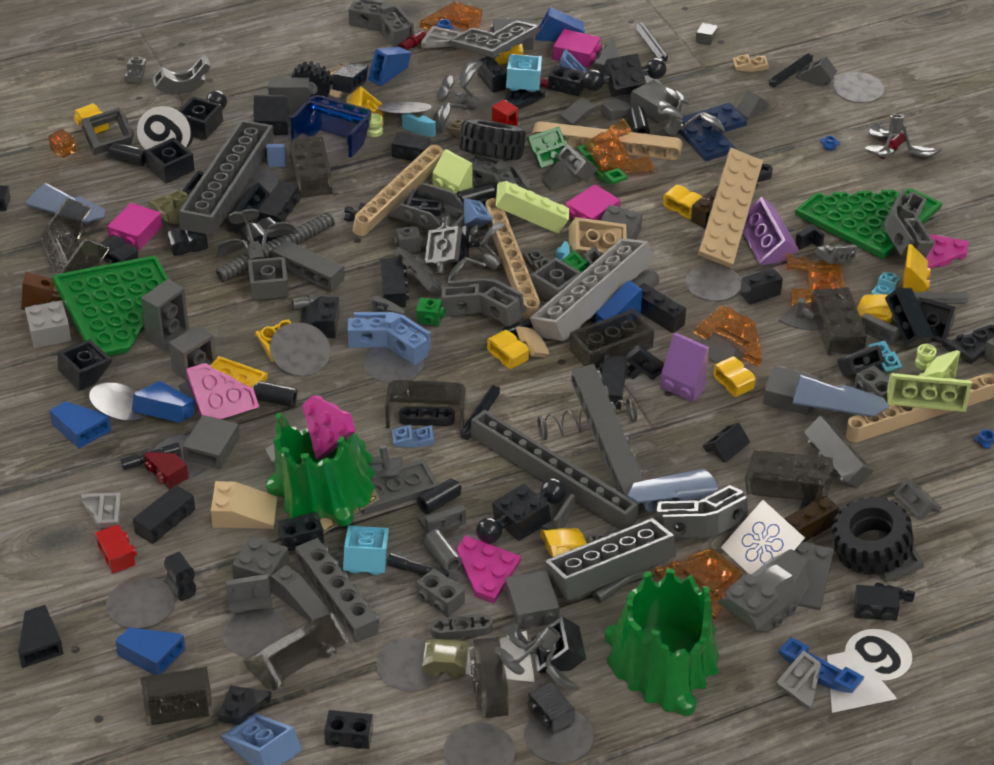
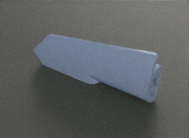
[26,183,106,224]
[793,375,889,417]
[627,469,719,512]

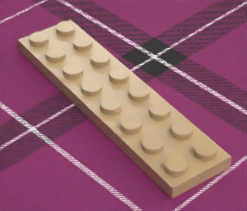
[698,148,763,268]

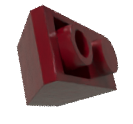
[144,452,189,490]

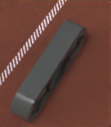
[431,614,492,639]

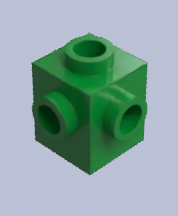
[416,298,445,326]

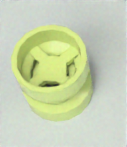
[366,114,383,137]
[915,344,937,370]

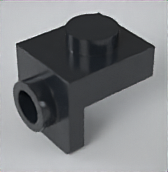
[795,225,825,250]

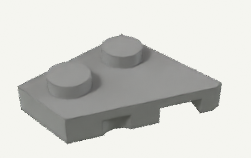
[421,26,462,48]
[81,493,121,528]
[776,650,821,710]

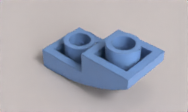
[392,425,435,447]

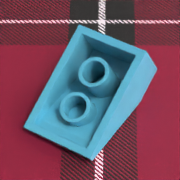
[506,54,542,92]
[343,525,389,575]

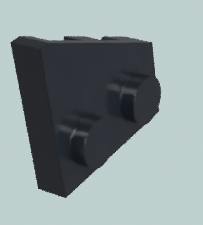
[218,685,272,725]

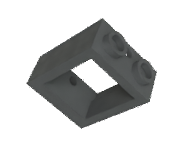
[81,108,134,156]

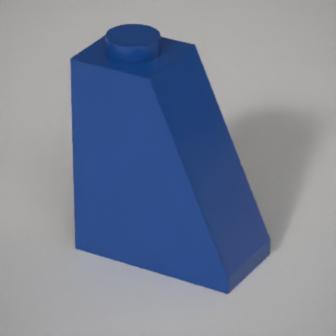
[535,7,585,42]
[368,47,412,86]
[595,280,642,336]
[132,381,195,423]
[50,401,111,449]
[115,628,185,677]

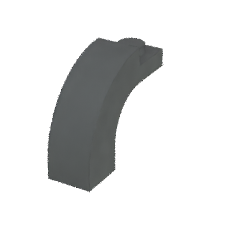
[152,54,211,94]

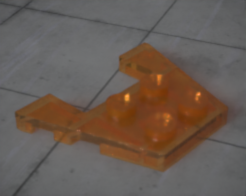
[420,2,483,31]
[586,119,655,172]
[786,253,846,305]
[693,305,762,366]
[654,548,742,619]

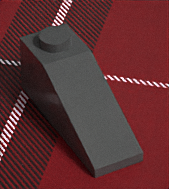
[271,565,331,626]

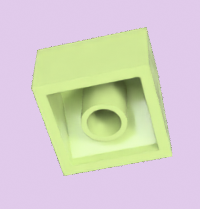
[433,149,472,195]
[919,350,960,379]

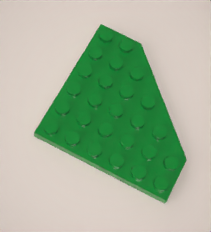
[795,189,942,259]
[52,255,169,356]

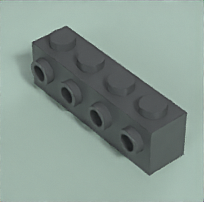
[272,240,345,292]
[804,416,873,488]

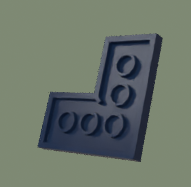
[678,103,747,162]

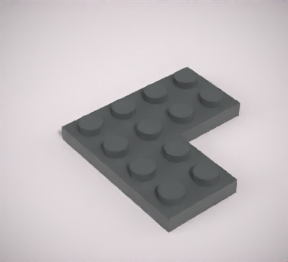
[449,20,540,58]

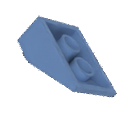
[221,713,302,765]

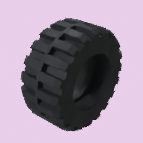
[458,119,527,160]
[832,496,914,575]

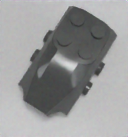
[387,183,465,236]
[718,549,811,633]

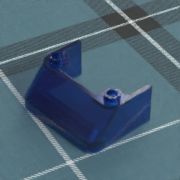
[290,95,372,158]

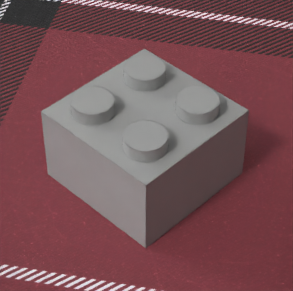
[25,301,71,348]

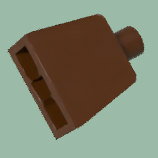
[21,272,63,310]

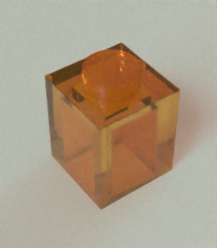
[48,129,76,158]

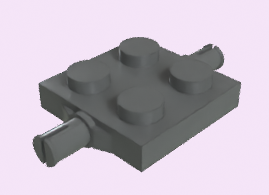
[425,216,462,275]

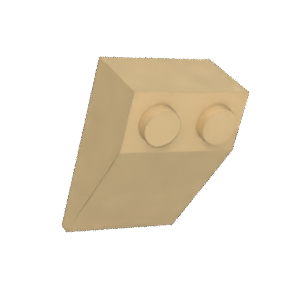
[568,217,627,257]
[211,481,277,529]

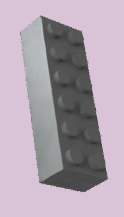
[545,518,676,600]

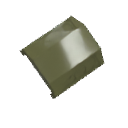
[148,190,189,224]
[422,639,469,678]

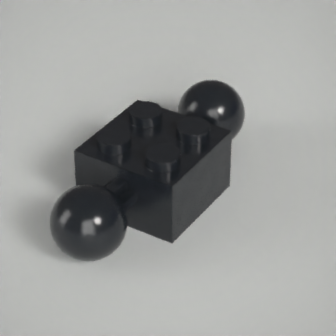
[583,53,667,97]
[179,90,227,148]
[476,478,566,544]

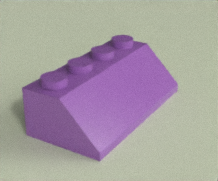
[743,197,799,265]

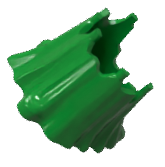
[266,413,375,526]
[604,568,719,716]

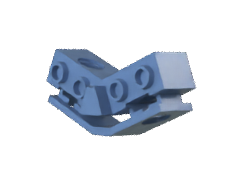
[348,312,431,365]

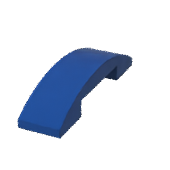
[779,637,864,693]

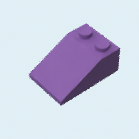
[660,333,709,402]

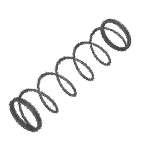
[537,398,637,441]

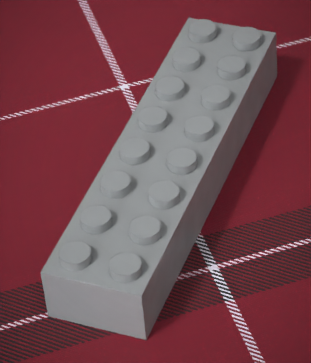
[530,238,655,341]

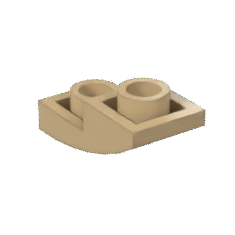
[733,54,769,72]
[516,326,549,358]

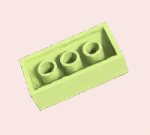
[496,181,569,234]
[887,373,972,412]

